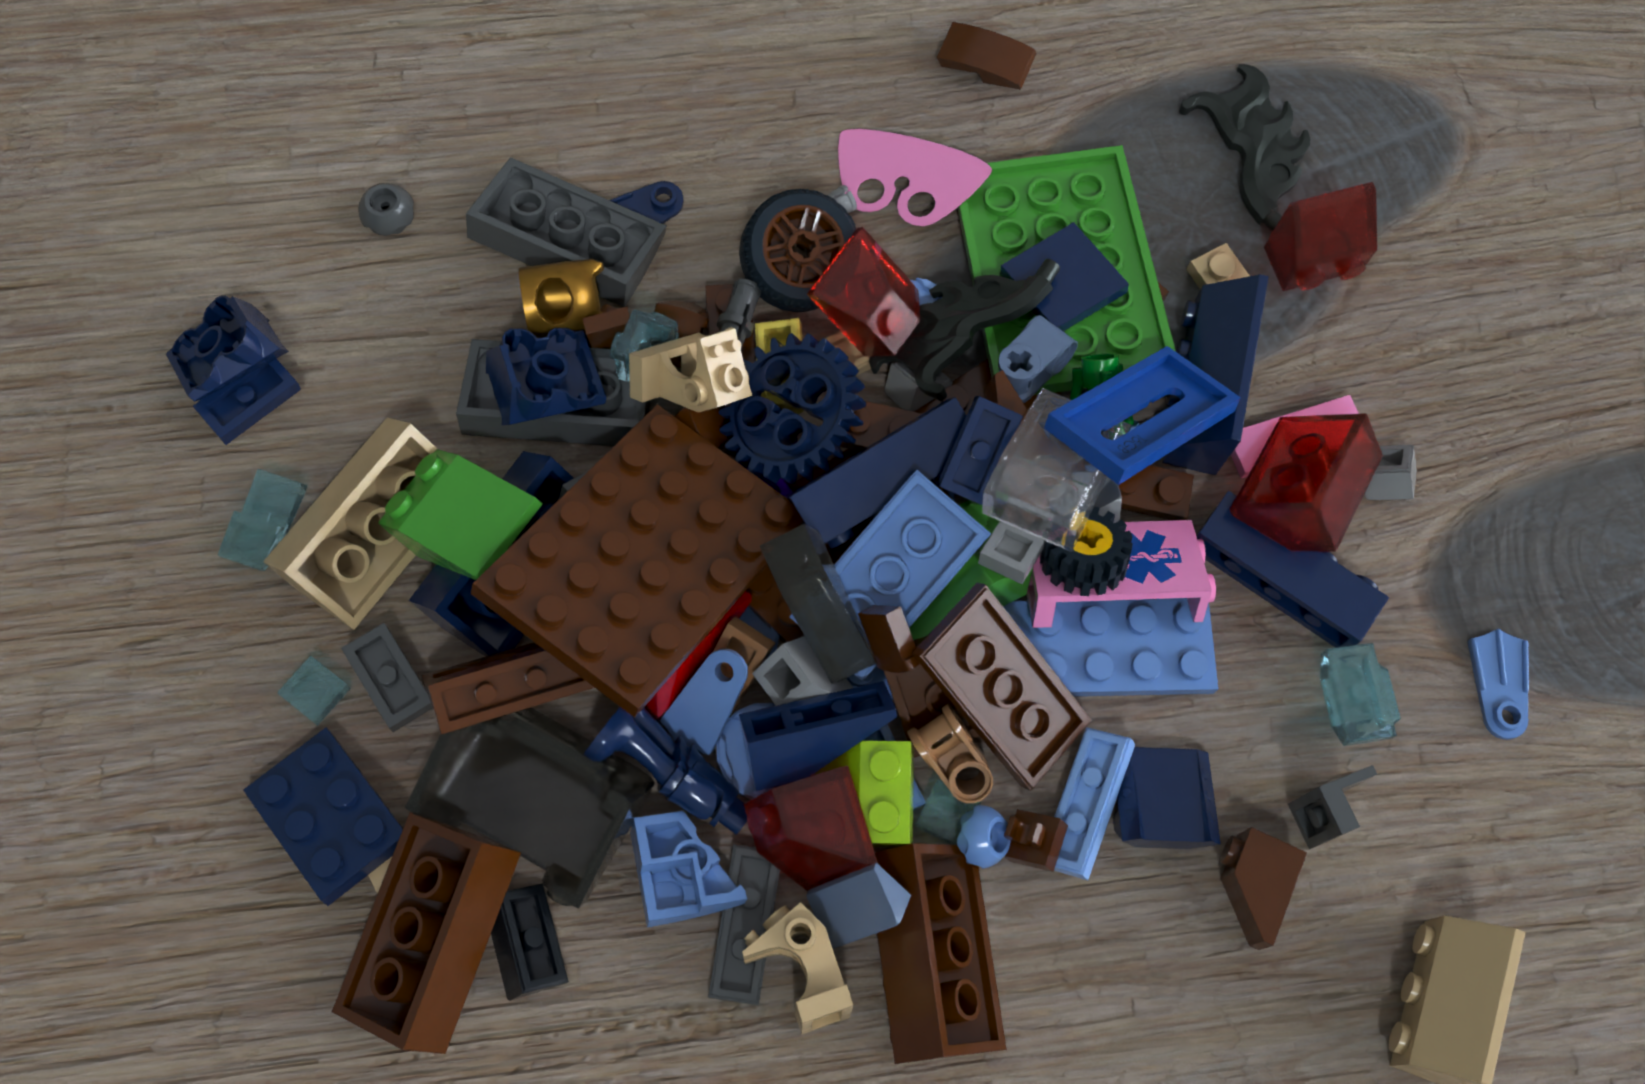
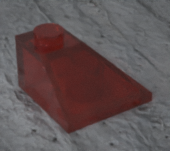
[807,227,920,357]
[744,766,878,891]

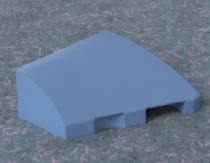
[630,811,747,927]

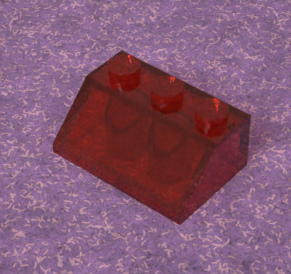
[1230,413,1383,552]

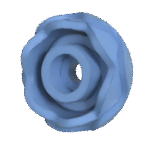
[957,805,1011,869]

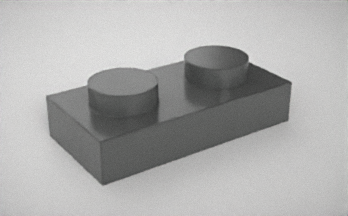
[341,623,433,732]

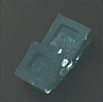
[218,469,308,571]

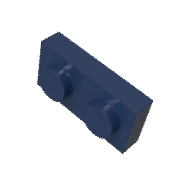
[193,359,301,445]
[936,396,1023,506]

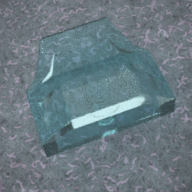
[1320,643,1401,746]

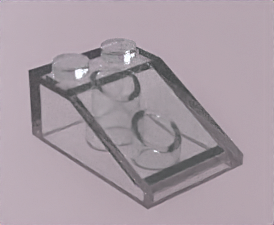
[982,388,1132,552]

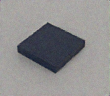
[1000,222,1129,332]

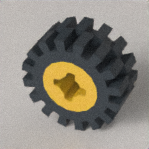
[1040,505,1133,596]

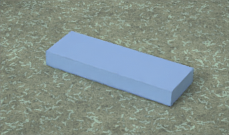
[1054,727,1135,881]

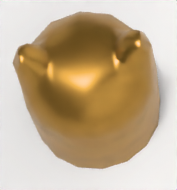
[519,259,604,338]

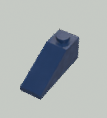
[739,681,897,791]

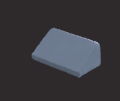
[806,863,911,949]

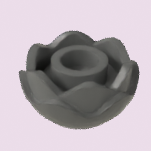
[358,183,414,236]

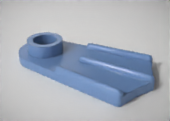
[1467,629,1529,740]
[660,648,748,755]

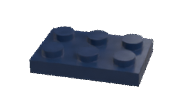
[243,727,403,906]

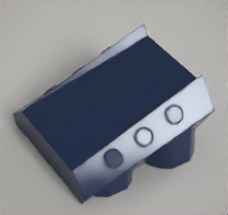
[166,295,289,402]
[486,328,606,425]
[1113,747,1221,849]

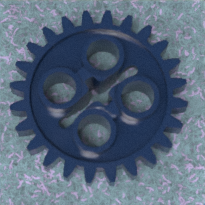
[719,333,866,484]

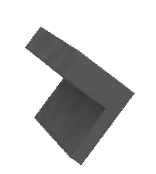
[1288,765,1377,849]

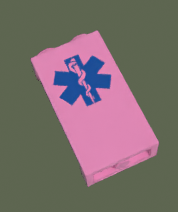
[1024,520,1216,628]

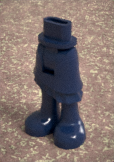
[584,707,753,835]

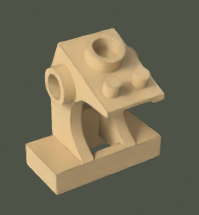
[629,327,752,413]
[742,902,854,1035]

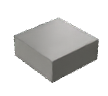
[978,518,1046,584]

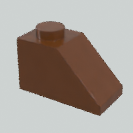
[1220,827,1307,950]

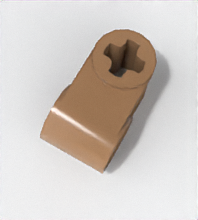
[907,704,993,803]

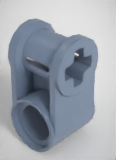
[998,315,1078,403]

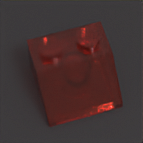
[1264,182,1378,291]

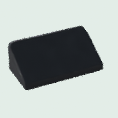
[491,883,569,1001]

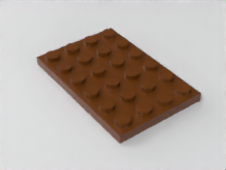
[471,404,804,718]

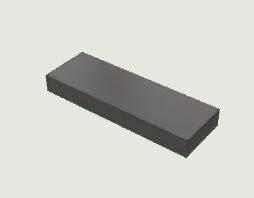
[708,844,783,1006]

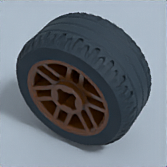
[739,189,861,312]

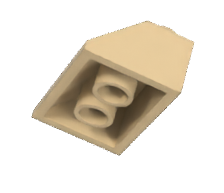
[1389,915,1526,1084]

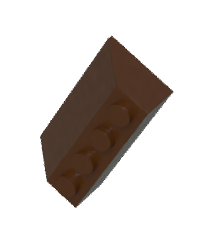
[332,812,521,1054]
[867,843,1007,1064]

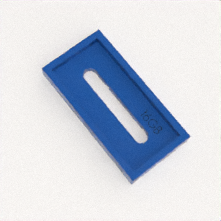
[1044,346,1241,485]

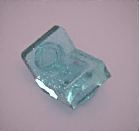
[610,309,679,382]

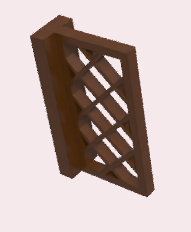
[421,642,595,734]

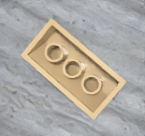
[263,417,437,630]

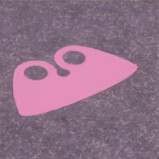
[838,129,992,226]

